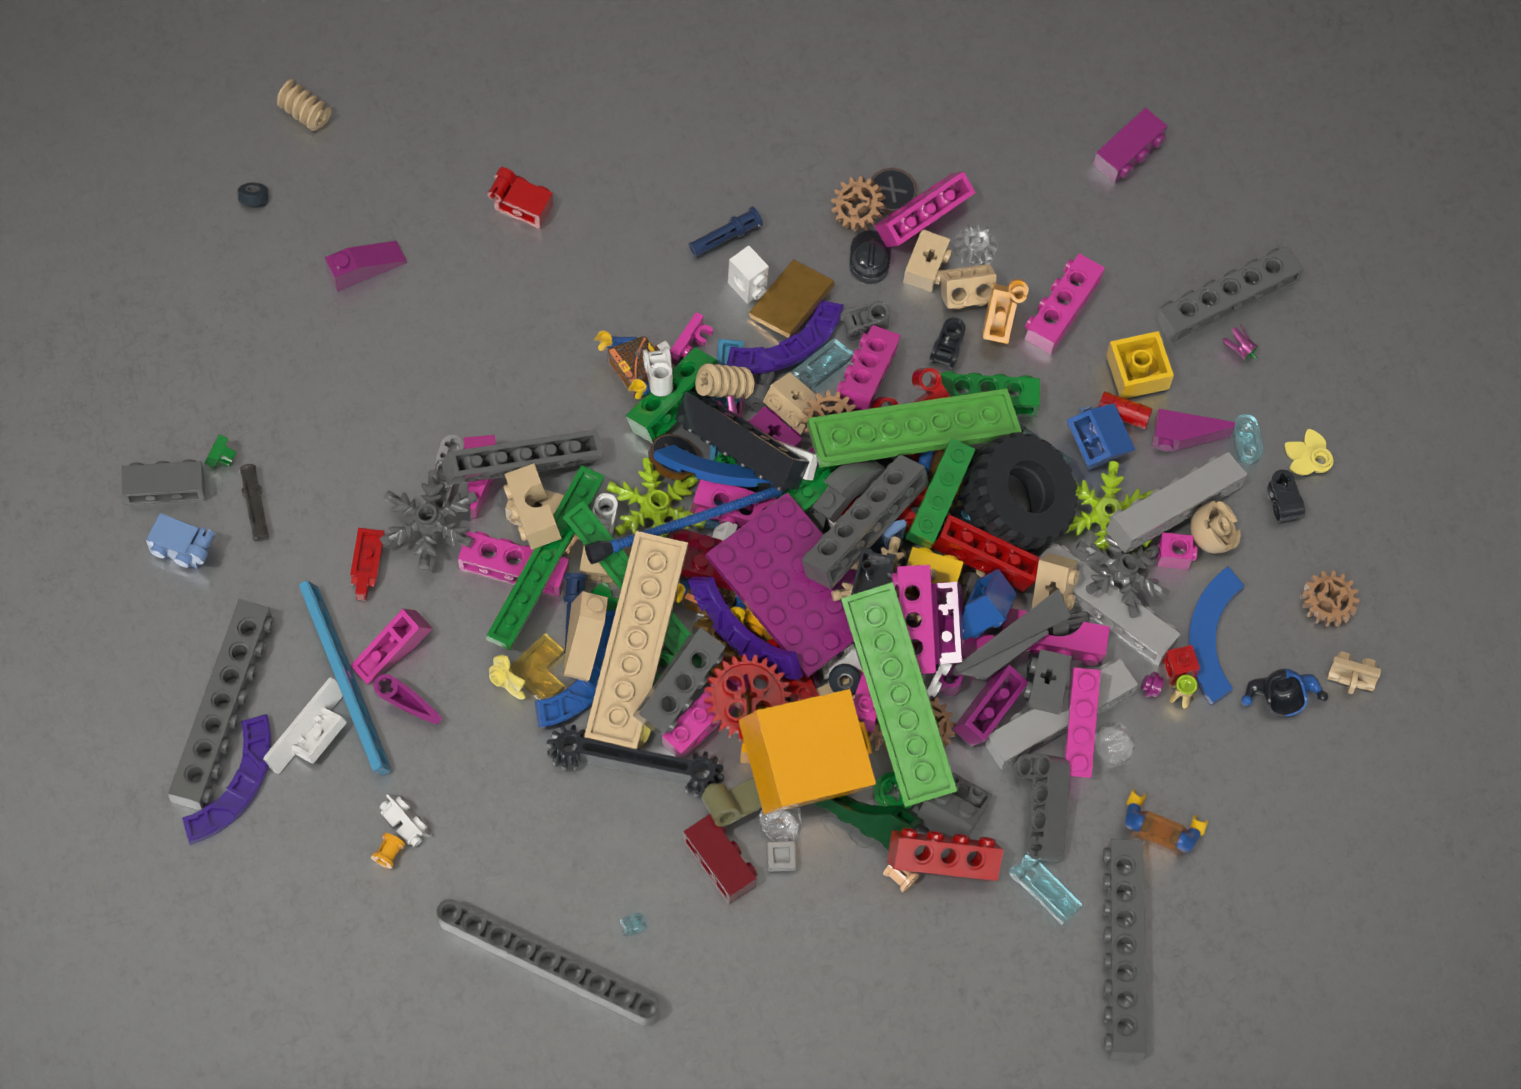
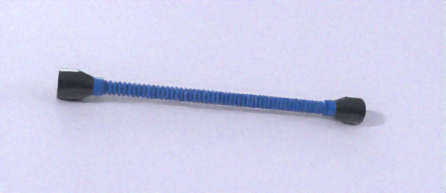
[585,486,790,565]

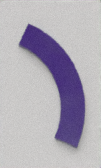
[727,300,844,374]
[688,577,803,680]
[182,714,272,845]

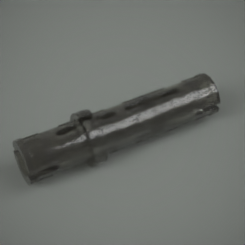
[239,464,270,542]

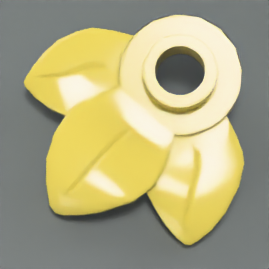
[1284,429,1333,475]
[489,655,526,699]

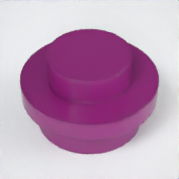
[1141,671,1164,698]

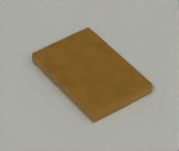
[749,259,835,338]

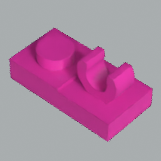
[670,312,713,366]

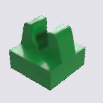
[204,434,236,468]

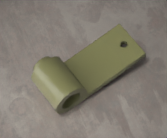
[702,777,762,827]

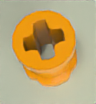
[371,833,405,869]

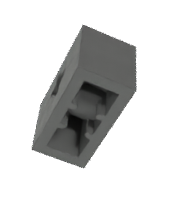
[1024,649,1072,714]

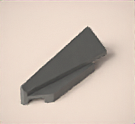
[952,589,1070,680]

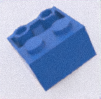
[1067,403,1135,471]
[963,569,1016,640]

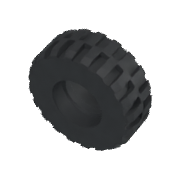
[961,432,1078,553]

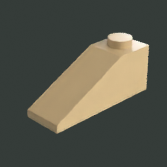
[563,591,608,682]

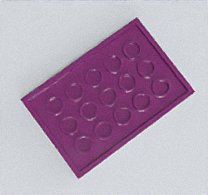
[705,492,856,679]

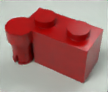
[487,167,553,229]

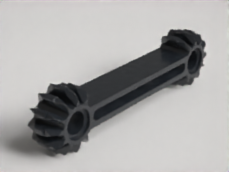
[547,724,724,798]

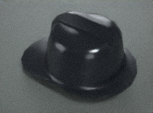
[849,230,891,284]

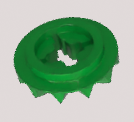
[874,772,912,810]

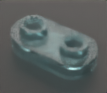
[1232,414,1263,465]

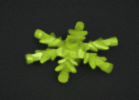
[606,457,706,538]
[1065,461,1154,562]

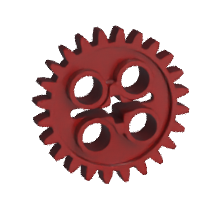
[703,654,792,742]

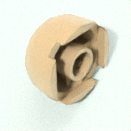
[1190,501,1241,554]

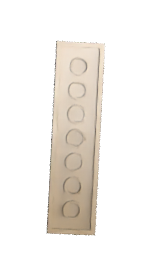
[584,531,688,749]

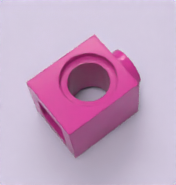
[1157,532,1197,570]

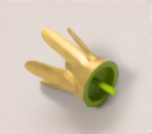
[1169,675,1197,709]

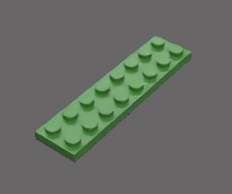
[807,389,1022,468]
[841,582,958,807]

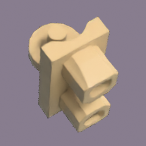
[1327,651,1381,694]

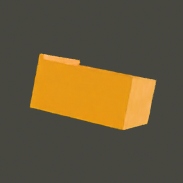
[738,689,876,815]

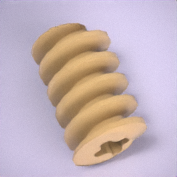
[277,79,332,131]
[695,364,754,399]

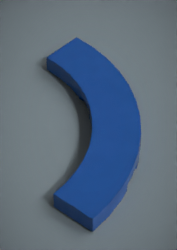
[654,445,772,487]
[1188,566,1244,706]
[534,610,616,728]

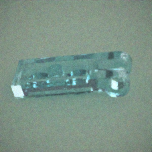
[790,338,853,391]
[1008,853,1082,925]

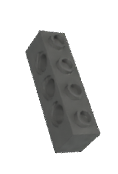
[632,627,726,735]

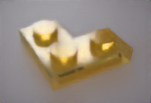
[510,633,564,700]

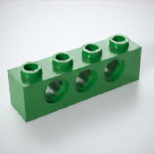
[625,347,718,443]
[940,371,1040,417]
[905,438,975,549]

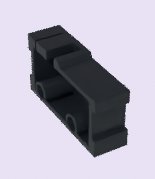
[851,548,898,595]

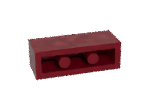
[683,814,758,904]

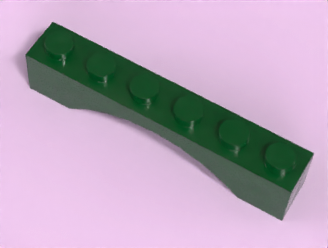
[815,795,922,850]

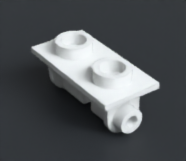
[379,794,432,848]

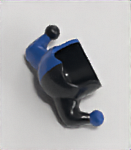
[1241,668,1328,717]

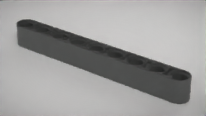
[437,899,660,1026]

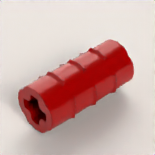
[1098,391,1153,429]

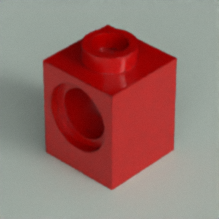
[1162,645,1200,686]

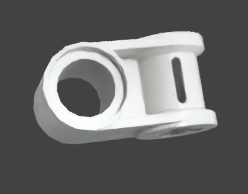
[643,347,673,396]
[592,493,618,538]

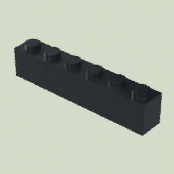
[675,391,810,492]

